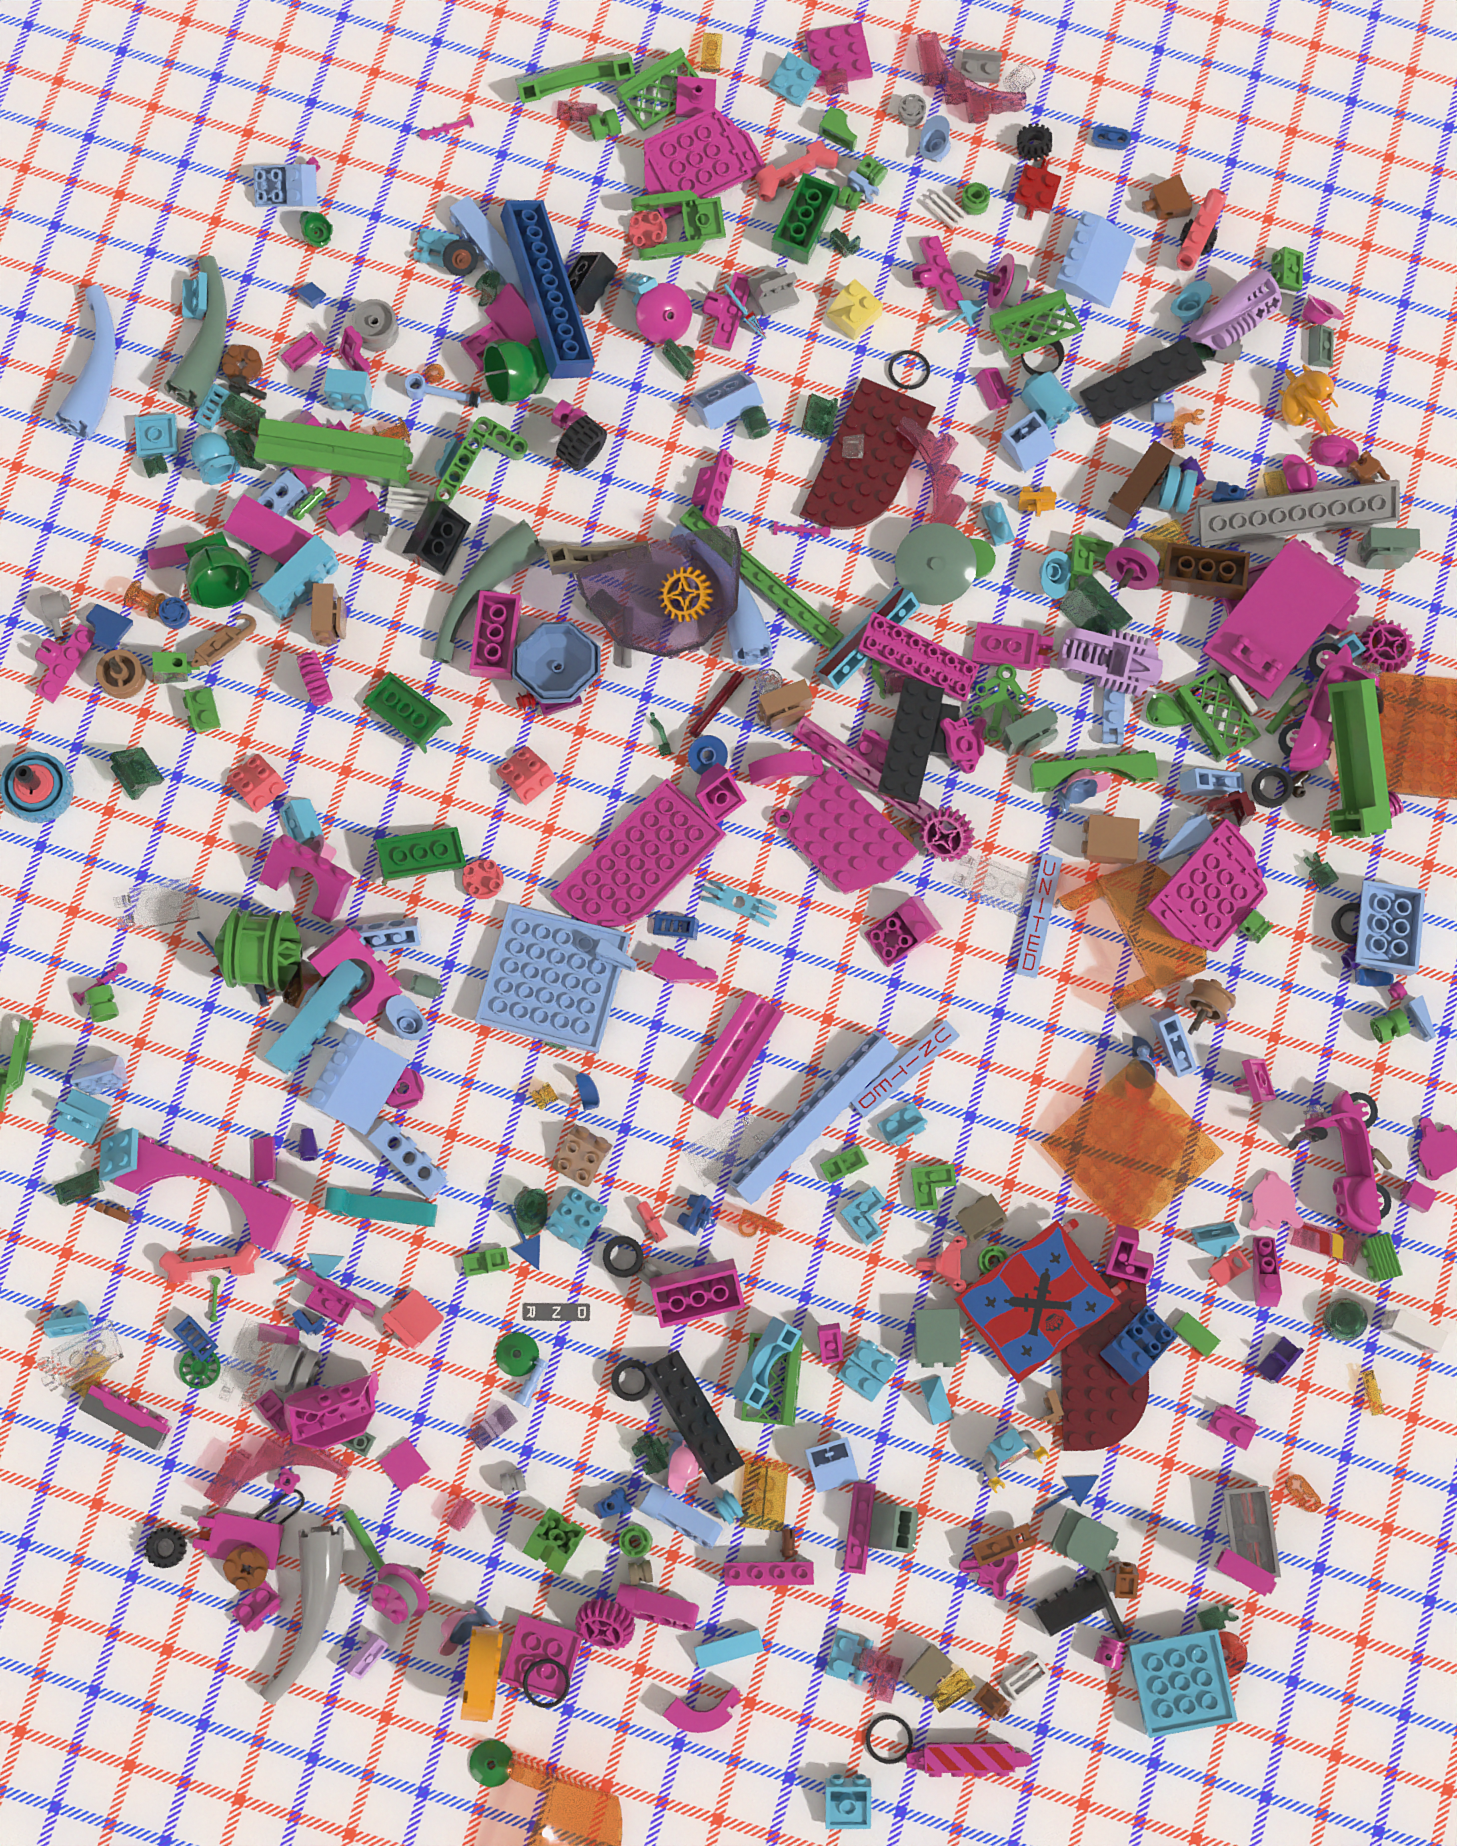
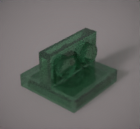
[109,747,165,800]

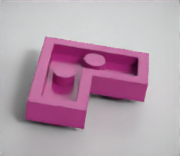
[339,325,371,375]

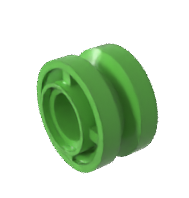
[961,182,990,215]
[977,1246,1009,1275]
[619,1525,653,1557]

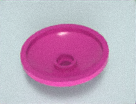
[635,283,692,344]

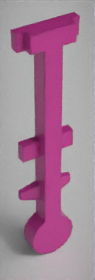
[419,115,474,140]
[773,521,831,538]
[72,963,128,1006]

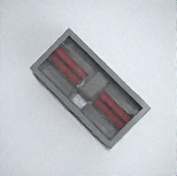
[1222,1486,1281,1581]

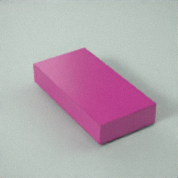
[280,331,325,372]

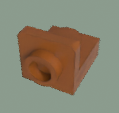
[1113,1562,1139,1599]
[973,1682,1012,1721]

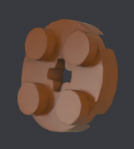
[222,345,263,385]
[223,1545,269,1591]

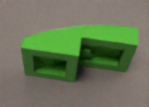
[820,1145,869,1184]
[461,1247,510,1278]

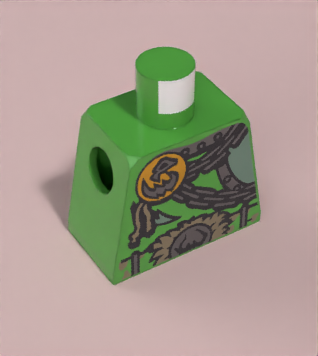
[152,652,200,684]

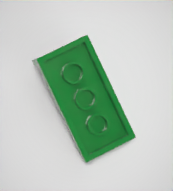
[363,672,453,754]
[373,827,467,886]

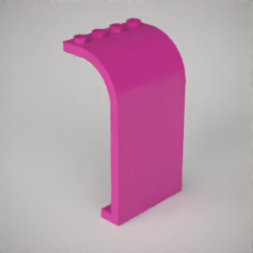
[1202,538,1362,701]

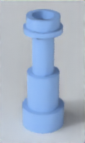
[513,1358,549,1408]

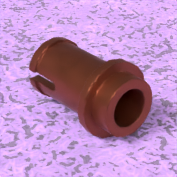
[780,1529,797,1557]

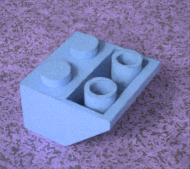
[1000,411,1057,473]
[804,1437,859,1493]

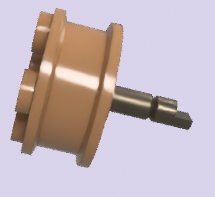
[96,649,146,699]
[1184,979,1236,1035]

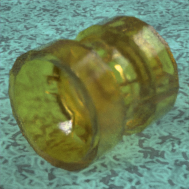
[530,1082,559,1111]

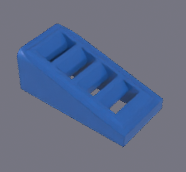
[653,914,699,940]
[173,1315,219,1362]

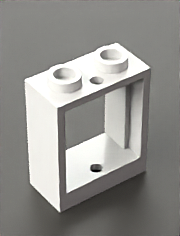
[1380,1309,1449,1354]

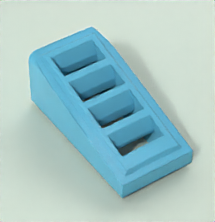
[194,383,233,430]

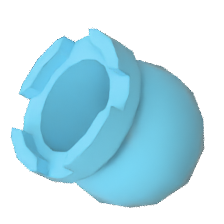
[191,432,240,485]

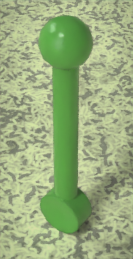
[209,1277,221,1322]

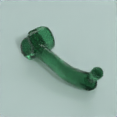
[650,712,672,757]

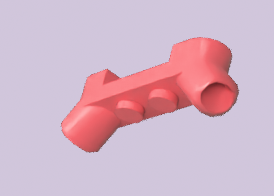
[755,140,839,202]
[1176,188,1227,271]
[159,1241,261,1284]

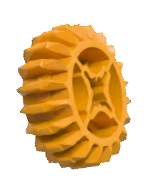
[658,567,713,623]

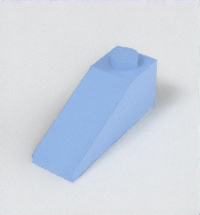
[1179,768,1245,796]
[1155,814,1213,865]
[1149,1007,1197,1078]

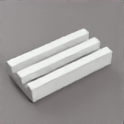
[925,189,967,230]
[386,487,430,512]
[1228,675,1258,716]
[1002,1655,1051,1701]

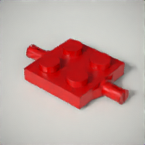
[1013,158,1062,221]

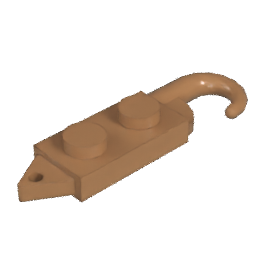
[191,614,257,667]

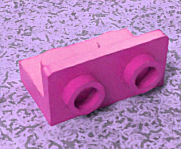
[853,728,889,770]
[1206,1404,1260,1451]
[231,1580,283,1633]

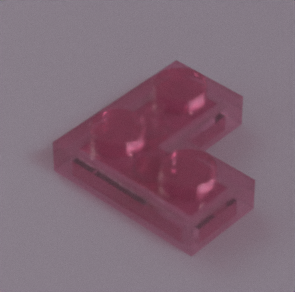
[857,1647,903,1703]

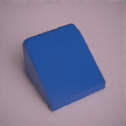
[297,282,326,309]

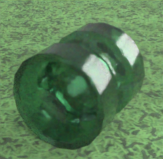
[142,453,169,479]

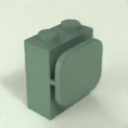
[1358,527,1421,570]
[999,705,1059,757]
[914,1309,961,1368]
[868,1503,919,1554]
[1049,1508,1119,1574]

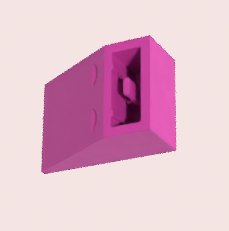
[864,895,943,967]

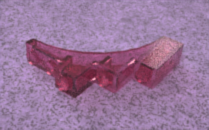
[916,32,1027,124]
[896,416,968,527]
[203,1437,353,1507]

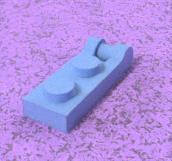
[1102,688,1125,745]

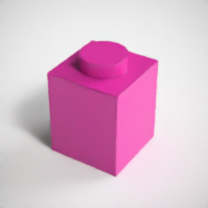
[1400,1180,1438,1214]

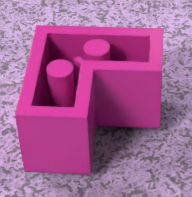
[1105,1224,1154,1284]

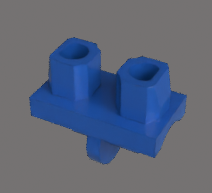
[677,1194,716,1236]

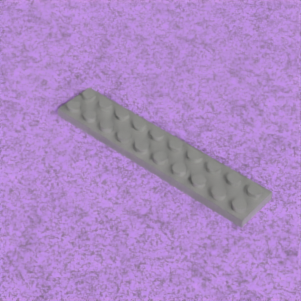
[1198,479,1400,547]

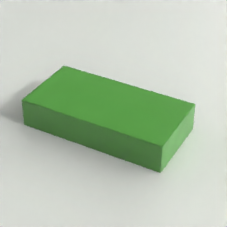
[1172,1312,1221,1358]

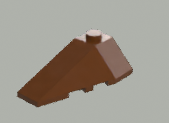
[282,959,326,1009]

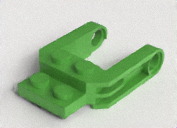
[631,190,726,261]
[0,1019,33,1113]

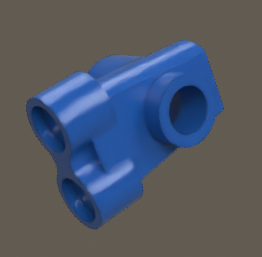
[1212,481,1247,503]
[593,1487,632,1519]

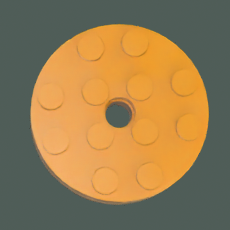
[460,1625,504,1723]

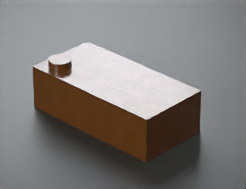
[1105,440,1175,531]
[1161,542,1250,600]

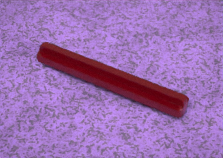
[688,671,745,738]

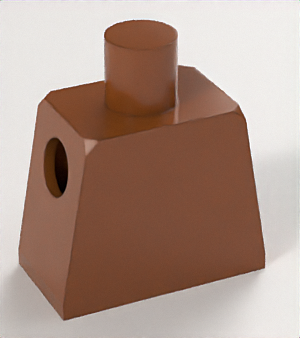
[1142,174,1193,220]

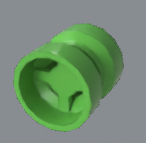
[837,186,863,212]

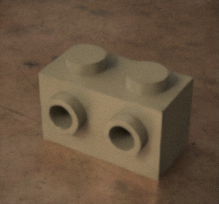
[955,1193,1008,1244]
[902,1642,953,1697]

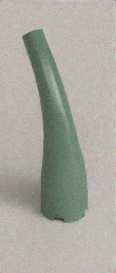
[164,255,227,409]
[433,519,546,664]

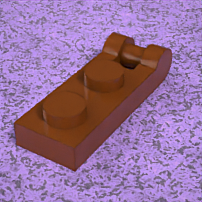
[971,1523,1036,1567]

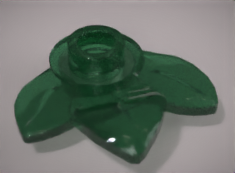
[474,270,501,307]

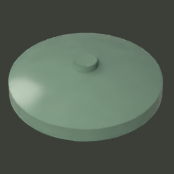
[895,523,977,605]

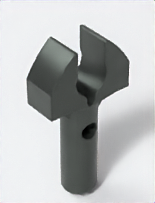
[228,374,267,400]

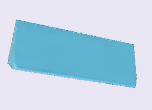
[694,1629,764,1669]

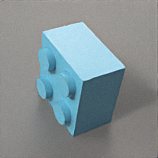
[324,368,373,413]

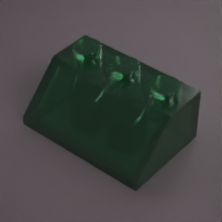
[1058,574,1133,635]

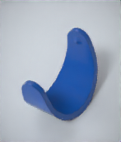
[1355,969,1394,987]
[575,1073,600,1111]

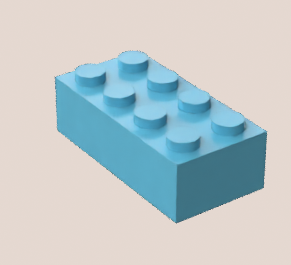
[258,534,339,621]

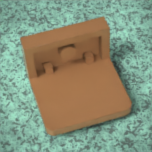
[552,1124,613,1187]

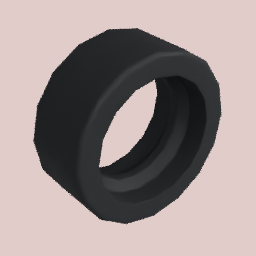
[1251,767,1293,808]
[1331,902,1360,944]
[602,1236,644,1278]
[611,1359,652,1402]

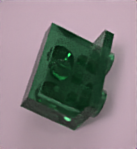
[800,393,838,440]

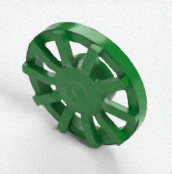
[179,1348,221,1389]

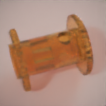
[372,417,411,444]
[123,580,166,619]

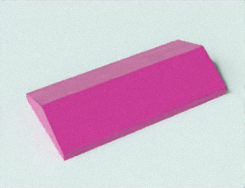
[223,494,314,565]

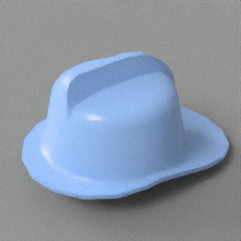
[920,115,951,162]
[385,995,428,1041]

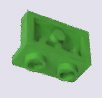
[1271,246,1304,292]
[182,687,221,734]

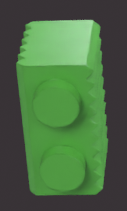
[1360,1233,1403,1283]

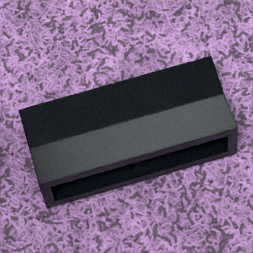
[929,703,960,758]

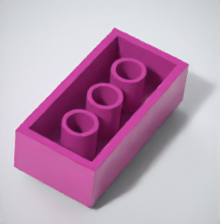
[469,591,523,681]
[649,1258,745,1328]

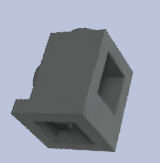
[363,509,392,544]

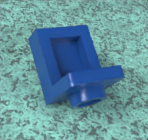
[292,1309,328,1336]

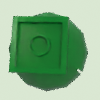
[483,338,550,406]
[184,531,253,609]

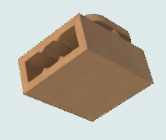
[311,583,347,647]
[756,678,813,732]
[1081,814,1140,865]

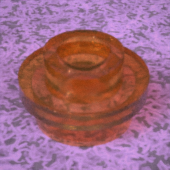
[425,364,445,384]

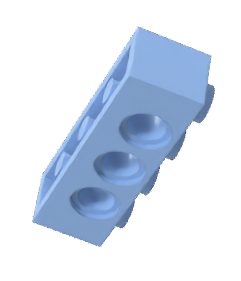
[243,470,308,549]
[333,917,422,951]
[367,1120,448,1200]

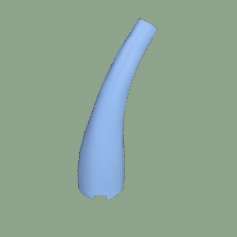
[54,285,116,440]
[669,524,773,666]

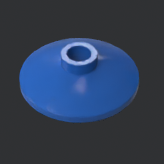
[688,735,728,775]

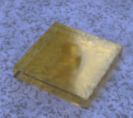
[1140,519,1191,572]

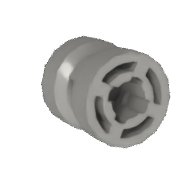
[500,1469,527,1496]

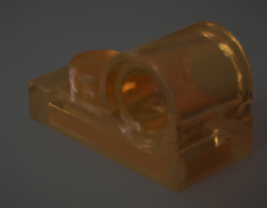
[738,1209,784,1239]

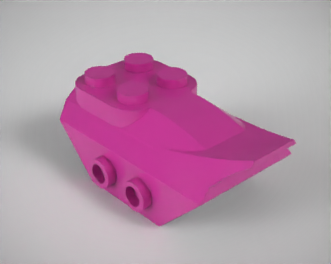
[284,1371,379,1450]

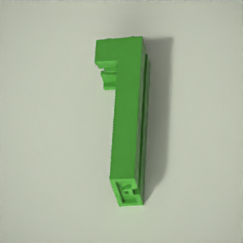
[254,418,413,488]
[1328,678,1392,839]

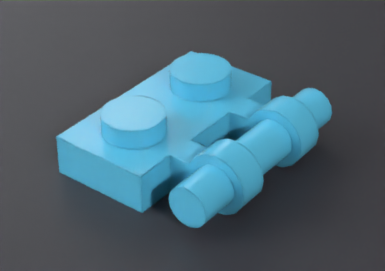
[413,228,460,267]
[825,1630,874,1686]

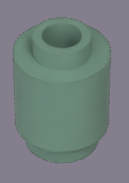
[410,974,443,1000]

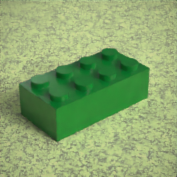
[771,173,840,265]

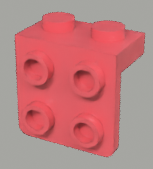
[496,746,557,806]
[227,754,288,813]
[381,1290,444,1350]

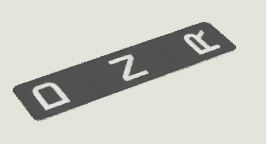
[523,1303,590,1321]

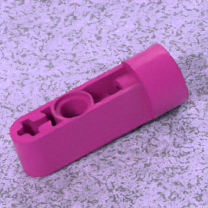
[615,1582,699,1631]

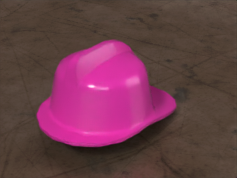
[1302,294,1345,325]
[1311,434,1359,468]
[1282,454,1318,493]

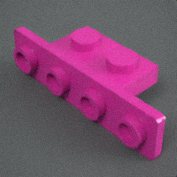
[691,448,735,526]
[296,1267,376,1326]

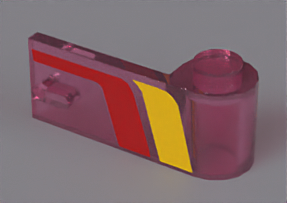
[1290,1222,1362,1267]

